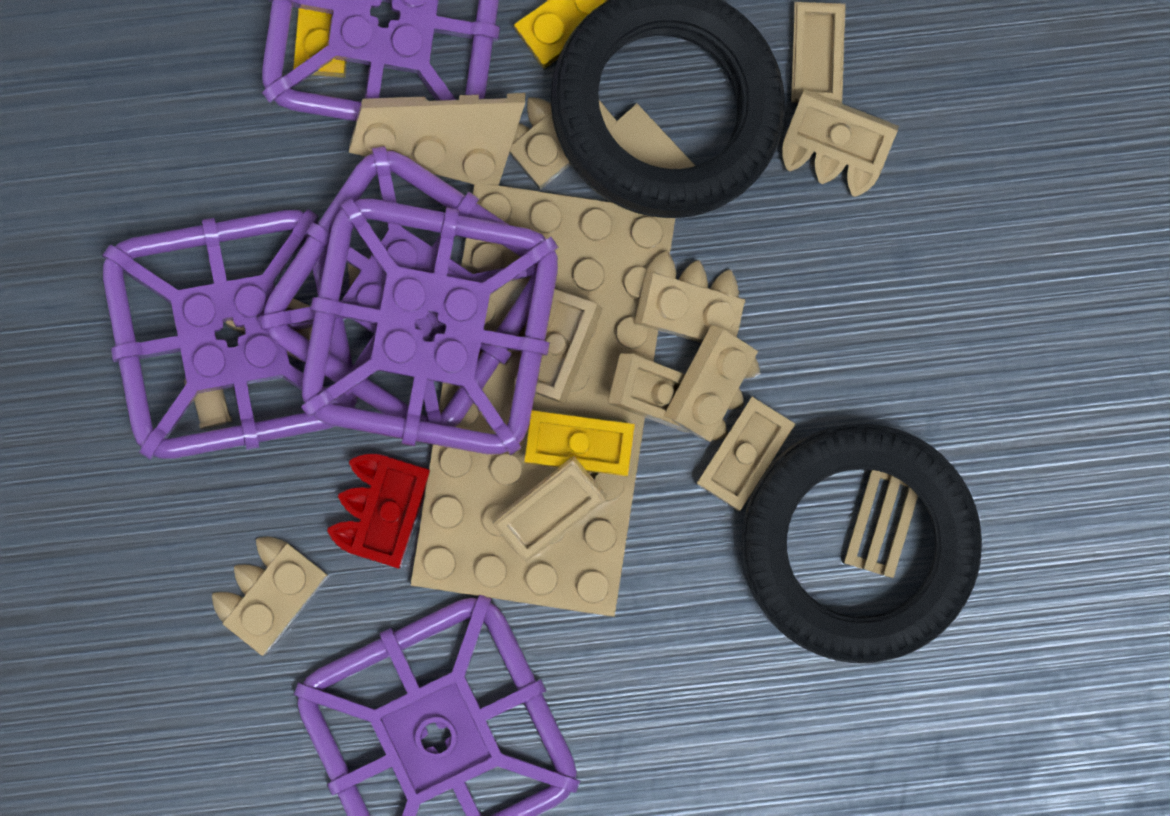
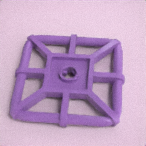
[262,0,500,121]
[259,146,537,427]
[301,198,559,455]
[102,209,357,460]
[294,594,580,816]

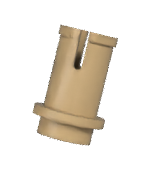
[184,379,232,429]

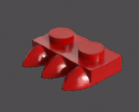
[327,454,431,569]

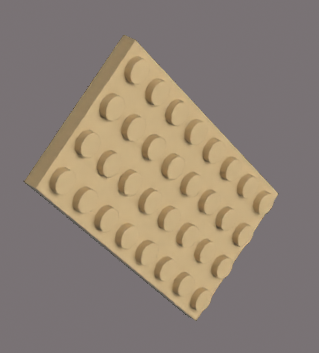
[411,184,675,617]

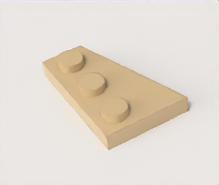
[349,93,526,185]

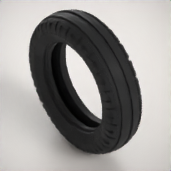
[551,0,785,218]
[741,424,982,663]

